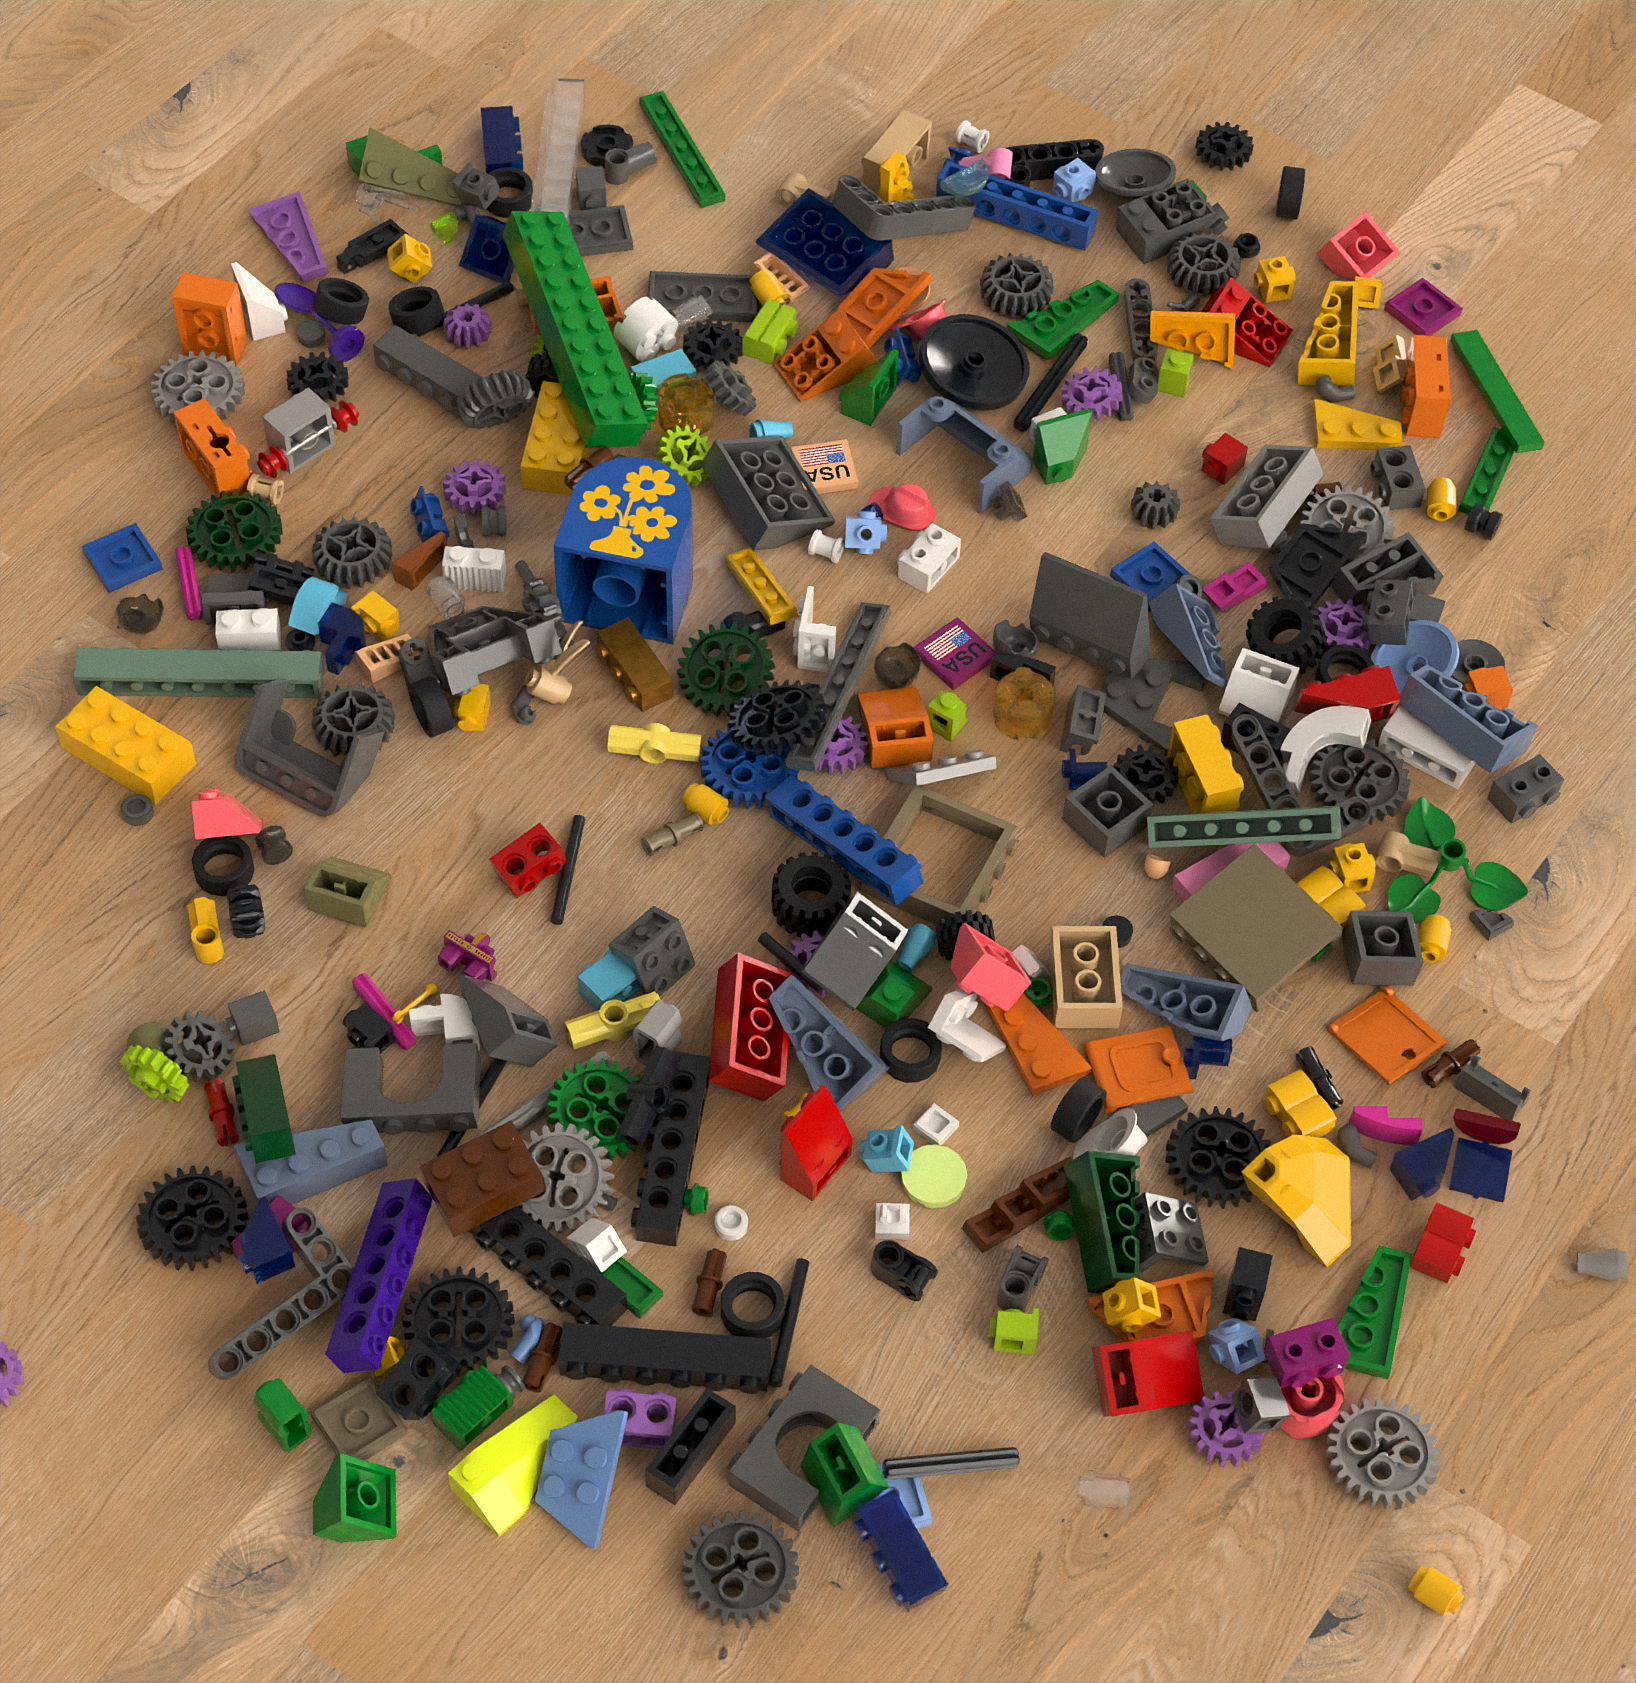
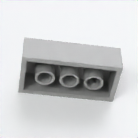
[1210,445,1323,548]

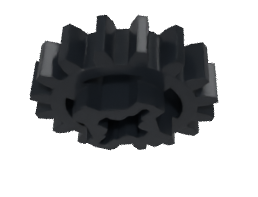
[1195,122,1254,171]
[683,319,743,371]
[286,352,349,403]
[1113,745,1179,804]

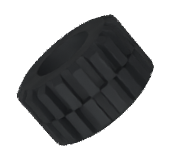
[1246,595,1327,675]
[771,852,851,938]

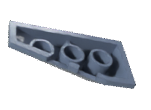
[1149,583,1227,688]
[1120,963,1252,1041]
[769,975,890,1112]

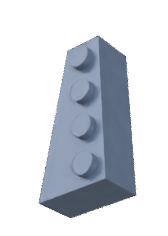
[1399,665,1539,773]
[233,1119,388,1211]

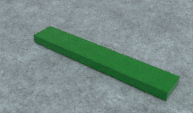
[639,91,725,208]
[1450,330,1545,453]

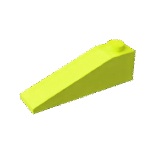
[448,1394,579,1537]

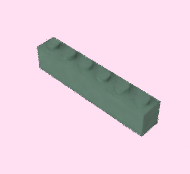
[1147,806,1341,848]

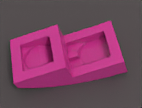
[1203,562,1267,611]
[1349,1106,1423,1146]

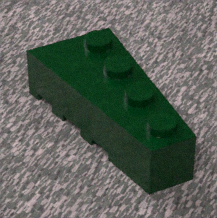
[1064,1151,1140,1294]

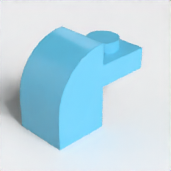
[288,577,348,635]

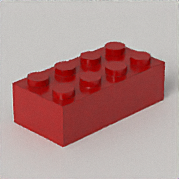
[708,953,793,1101]

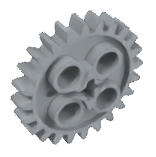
[151,350,245,423]
[1299,485,1395,564]
[517,1123,615,1233]
[1325,1397,1441,1510]

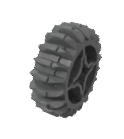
[1167,231,1241,297]
[980,253,1054,319]
[456,370,534,429]
[312,515,392,589]
[312,682,395,756]

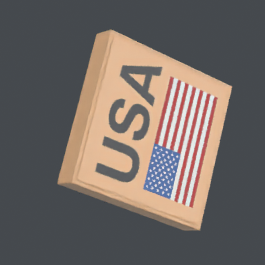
[791,439,858,494]

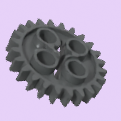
[1309,738,1411,825]
[682,1510,799,1628]

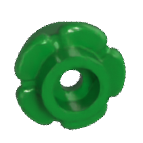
[1023,977,1053,1008]
[684,1183,709,1216]
[1043,1210,1075,1241]

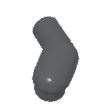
[453,203,485,234]
[1316,375,1355,403]
[510,685,537,725]
[1337,1124,1377,1169]

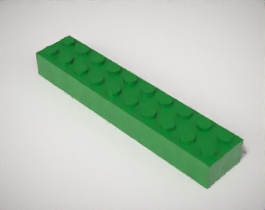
[502,211,648,448]

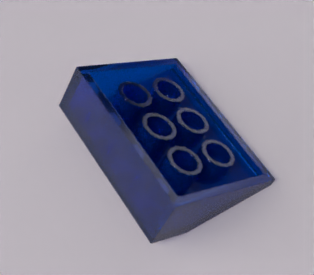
[756,188,894,297]

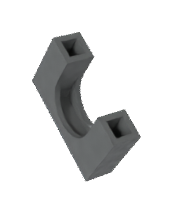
[340,1043,481,1135]
[727,1364,880,1532]

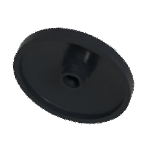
[919,314,1030,410]

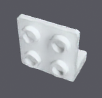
[793,586,836,673]
[928,988,1007,1062]

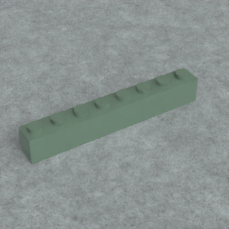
[73,647,324,699]

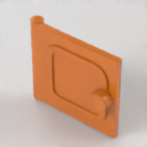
[1327,985,1448,1085]
[1084,1026,1194,1113]

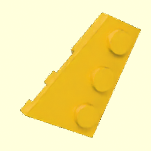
[878,151,916,202]
[1313,398,1403,450]

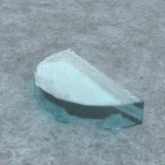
[940,158,988,196]

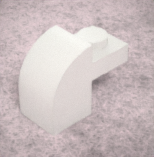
[409,994,480,1051]

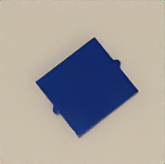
[1449,1137,1512,1203]

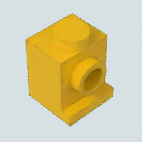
[351,591,400,641]
[454,684,491,732]

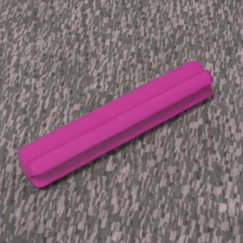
[175,546,203,620]
[352,973,417,1050]

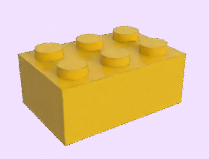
[1166,714,1244,813]

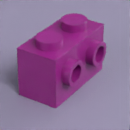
[1264,1318,1350,1388]

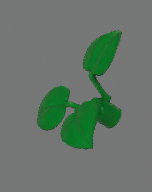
[1387,797,1528,923]

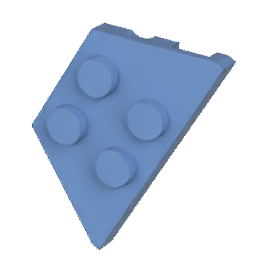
[535,1410,628,1549]

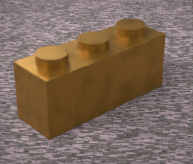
[595,617,674,712]

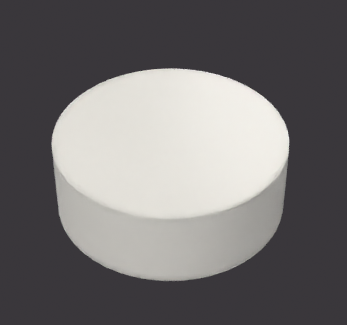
[715,1205,748,1241]

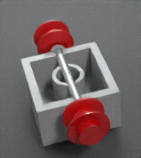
[257,388,359,478]

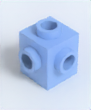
[1052,158,1096,203]
[845,511,887,554]
[1208,1318,1266,1374]

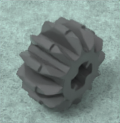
[1130,481,1180,530]

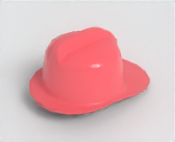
[888,298,947,340]
[868,484,935,530]

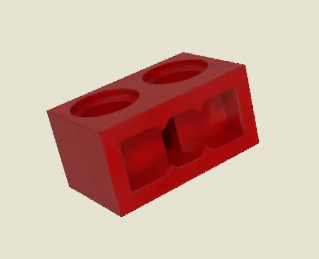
[489,822,567,898]

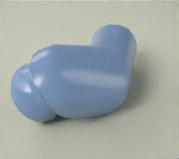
[510,1314,545,1364]

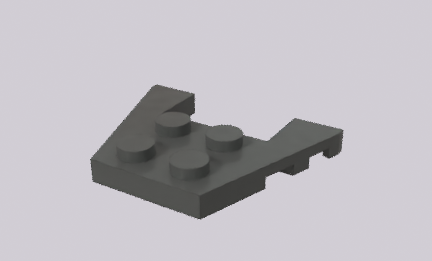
[1100,658,1206,757]

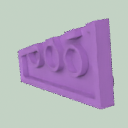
[248,191,329,283]

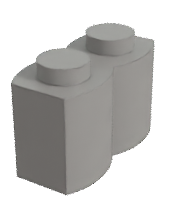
[633,1000,682,1066]

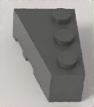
[1331,532,1444,607]

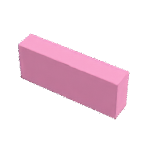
[1172,842,1290,901]

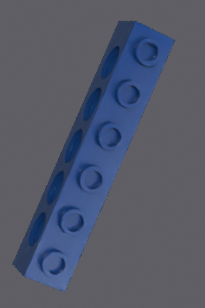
[936,161,1098,251]
[765,775,924,906]

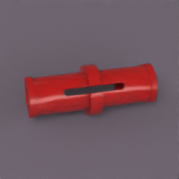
[204,1079,239,1146]

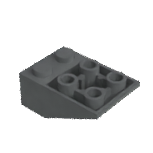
[1116,179,1216,264]
[802,892,908,1011]
[457,974,558,1067]

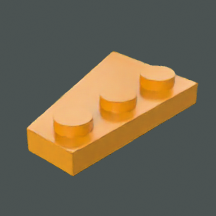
[1150,311,1236,369]

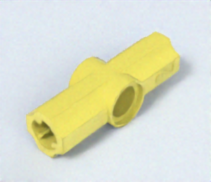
[607,723,702,764]
[564,991,661,1050]

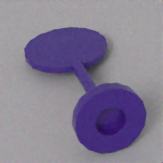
[274,282,365,362]

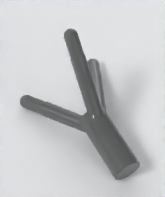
[1167,293,1200,312]

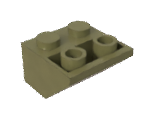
[304,856,391,927]

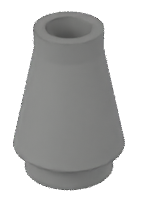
[1577,1248,1627,1282]

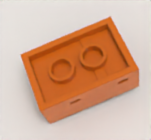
[172,272,248,366]
[1400,335,1451,438]
[174,398,253,499]

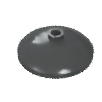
[1095,149,1176,199]

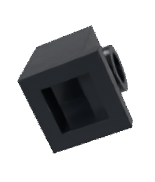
[342,1003,394,1054]

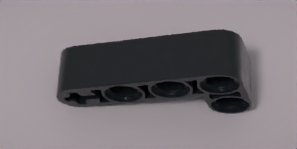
[1005,139,1104,188]

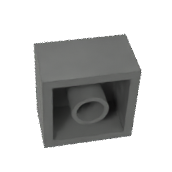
[1062,765,1153,858]
[1342,910,1424,986]

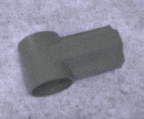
[605,142,657,185]

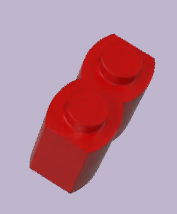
[1410,1202,1477,1283]

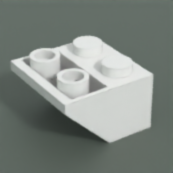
[1218,648,1300,723]

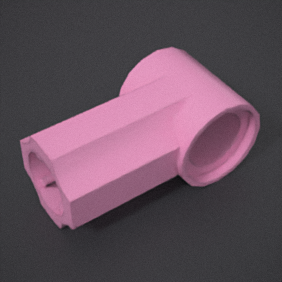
[958,148,1013,181]

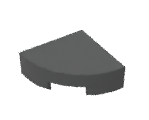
[453,514,474,548]
[1469,909,1515,941]

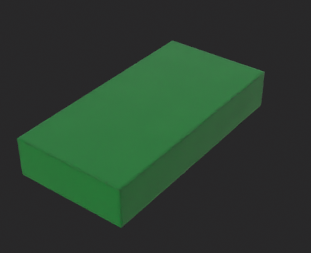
[598,1257,663,1319]

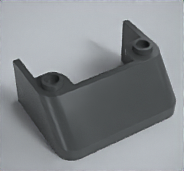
[235,679,385,817]

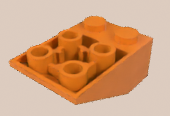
[773,310,877,402]
[857,687,934,769]

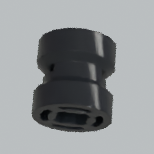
[1464,503,1503,540]

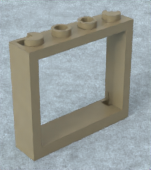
[860,785,1019,925]

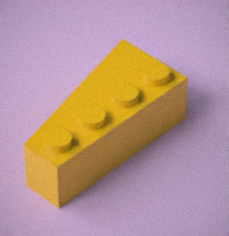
[1298,281,1359,386]

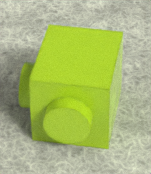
[1158,348,1194,397]

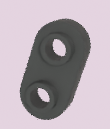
[1128,357,1159,404]

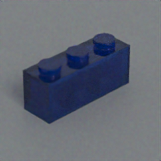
[481,106,524,174]
[853,1489,949,1612]

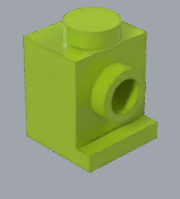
[927,690,968,742]
[988,1308,1040,1354]

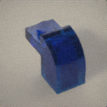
[318,602,367,675]

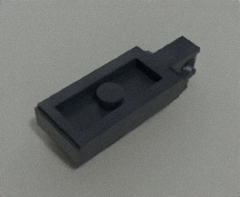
[336,219,408,274]

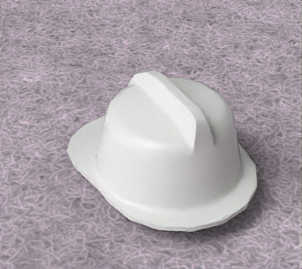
[1073,1108,1148,1159]

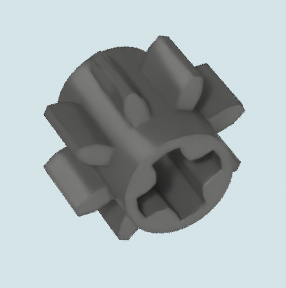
[1202,202,1230,236]

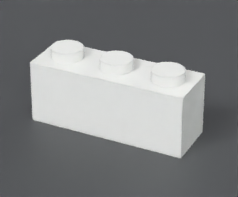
[1377,706,1475,790]

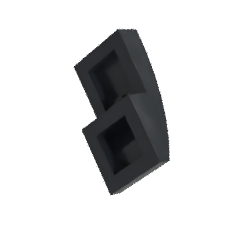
[990,655,1056,693]

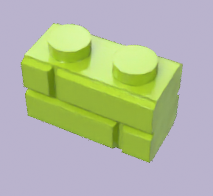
[742,299,799,364]

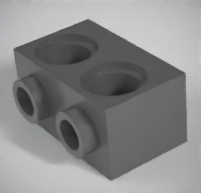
[1370,445,1426,510]

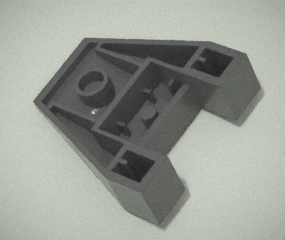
[428,606,562,696]

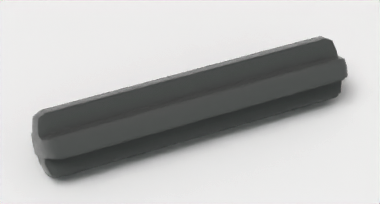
[1108,352,1134,421]

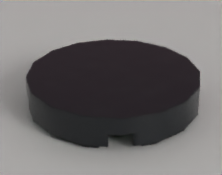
[581,124,634,168]

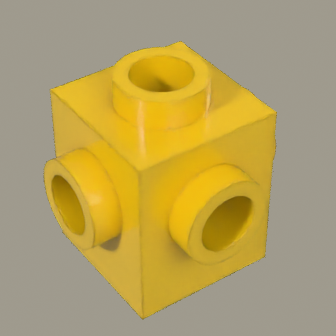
[387,234,432,283]
[1253,256,1295,303]
[1327,843,1375,893]
[1102,1277,1161,1333]

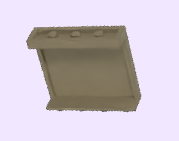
[1170,844,1342,1012]

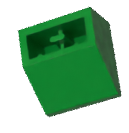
[800,1423,889,1526]

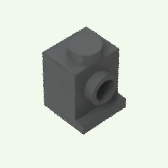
[452,163,500,210]

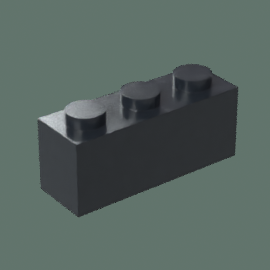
[645,1388,736,1505]

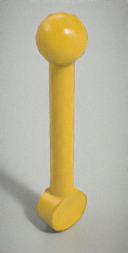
[392,983,438,1024]

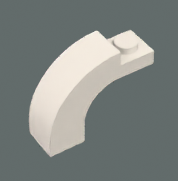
[1280,705,1371,794]

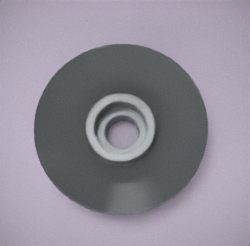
[1451,639,1505,685]

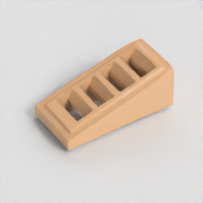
[750,249,810,303]
[355,634,420,684]

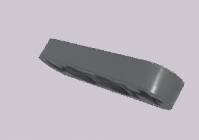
[1124,278,1158,362]

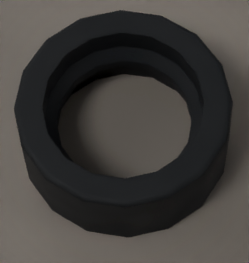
[1276,166,1306,219]
[487,167,533,218]
[313,278,369,325]
[388,286,444,334]
[1315,645,1374,684]
[408,676,454,738]
[191,835,255,896]
[880,1018,942,1083]
[1051,1077,1107,1143]
[721,1272,785,1338]

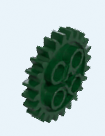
[185,489,283,572]
[677,621,775,717]

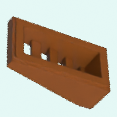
[392,532,447,590]

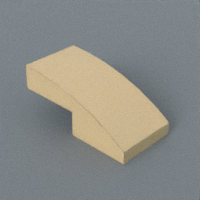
[1373,335,1406,393]

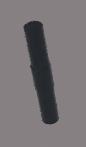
[758,932,823,993]

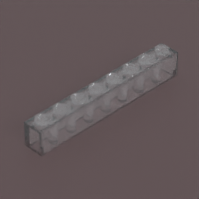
[531,78,585,225]

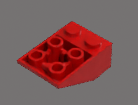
[1201,277,1293,367]
[1294,665,1401,723]
[779,1084,853,1201]
[1091,1330,1204,1417]

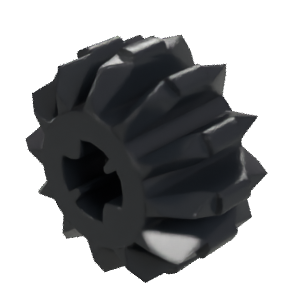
[227,884,266,939]

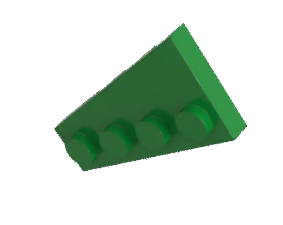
[1006,280,1120,360]
[1337,1246,1412,1379]

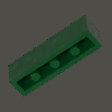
[232,1054,296,1163]

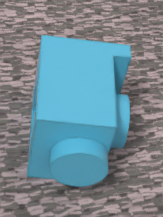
[859,1125,914,1173]

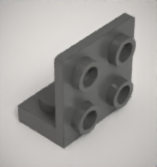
[202,573,267,625]
[608,906,695,997]
[1136,1192,1209,1272]

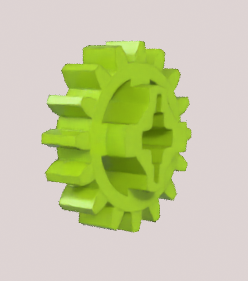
[655,425,712,487]
[119,1045,190,1103]

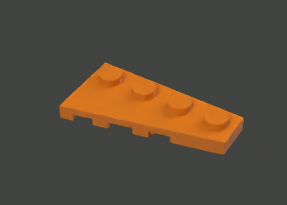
[983,993,1092,1096]

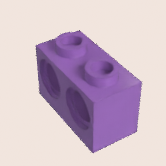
[603,1388,677,1449]

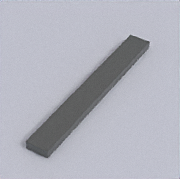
[785,603,891,772]

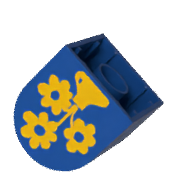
[553,457,693,644]

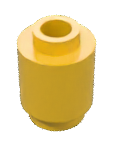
[749,269,788,306]
[1427,477,1456,521]
[682,783,729,826]
[1418,914,1452,963]
[1408,1565,1465,1617]

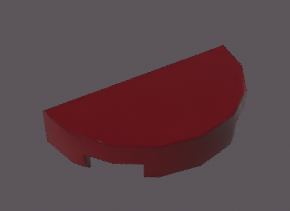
[1453,1109,1521,1145]

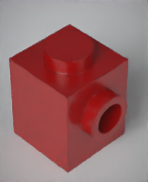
[1201,433,1248,485]

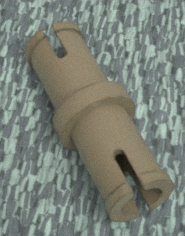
[641,812,704,856]

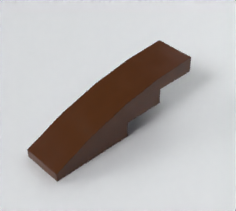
[961,1157,1072,1253]

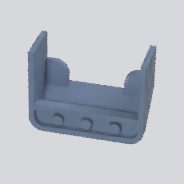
[896,396,1032,514]

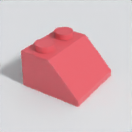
[1317,211,1401,281]
[191,788,263,839]
[950,923,1031,1011]

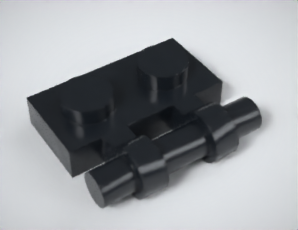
[247,552,314,606]

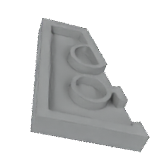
[886,750,997,786]

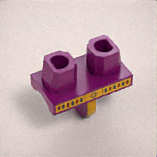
[438,930,497,982]

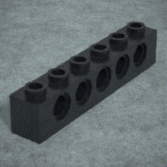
[631,1051,710,1247]
[468,1206,628,1326]

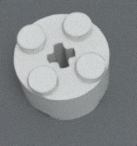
[614,297,678,362]

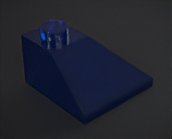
[459,214,514,284]

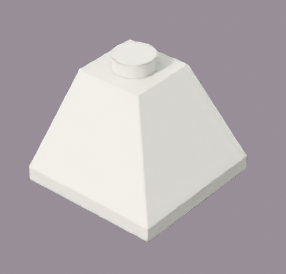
[231,262,288,341]

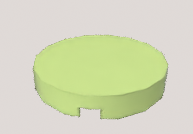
[901,1144,968,1209]

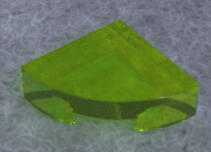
[430,211,458,245]

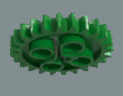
[546,1058,640,1162]

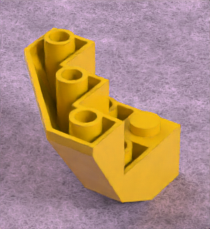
[1242,1135,1351,1268]

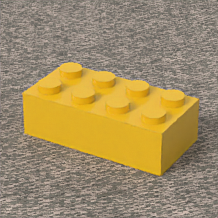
[520,381,591,495]
[55,686,196,805]

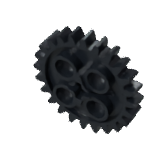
[728,680,828,756]
[1165,1106,1271,1209]
[136,1166,249,1271]
[402,1266,515,1376]

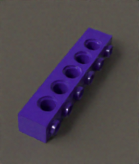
[325,1178,433,1373]

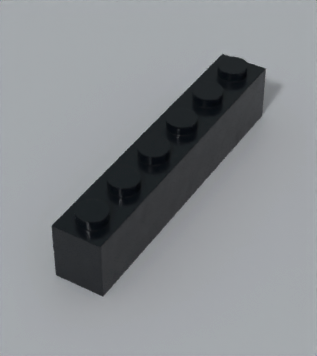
[559,1322,771,1394]

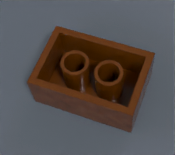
[420,1121,545,1237]

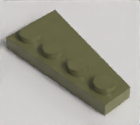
[358,128,466,206]

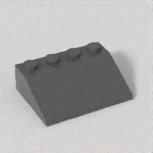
[701,436,835,550]
[1029,552,1151,680]

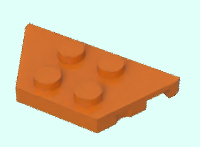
[838,268,932,349]
[1087,1268,1215,1343]

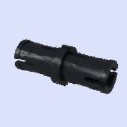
[1295,1046,1344,1111]

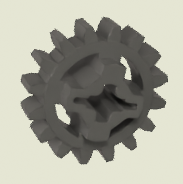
[704,360,757,417]
[522,578,564,639]
[161,1010,235,1082]

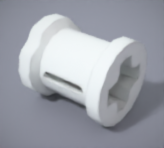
[955,120,990,153]
[808,529,845,563]

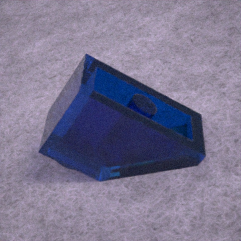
[1390,1128,1454,1201]
[238,1196,295,1284]

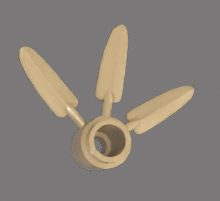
[525,620,590,704]

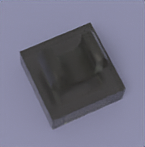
[990,481,1028,522]

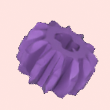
[443,303,492,349]

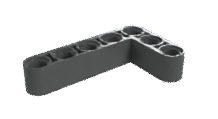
[832,175,977,240]
[1232,714,1372,857]
[208,1207,354,1380]

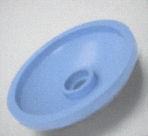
[1371,620,1459,696]

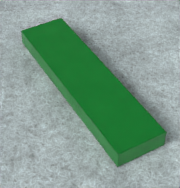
[1458,427,1515,515]

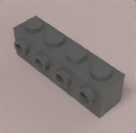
[373,325,482,415]

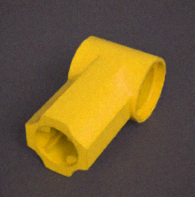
[187,897,224,964]

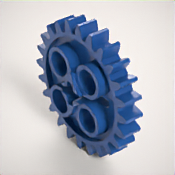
[700,724,800,809]

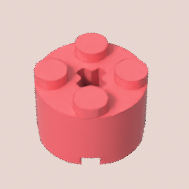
[1279,1374,1344,1440]

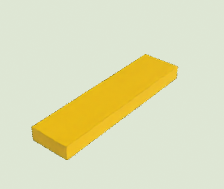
[724,548,798,626]

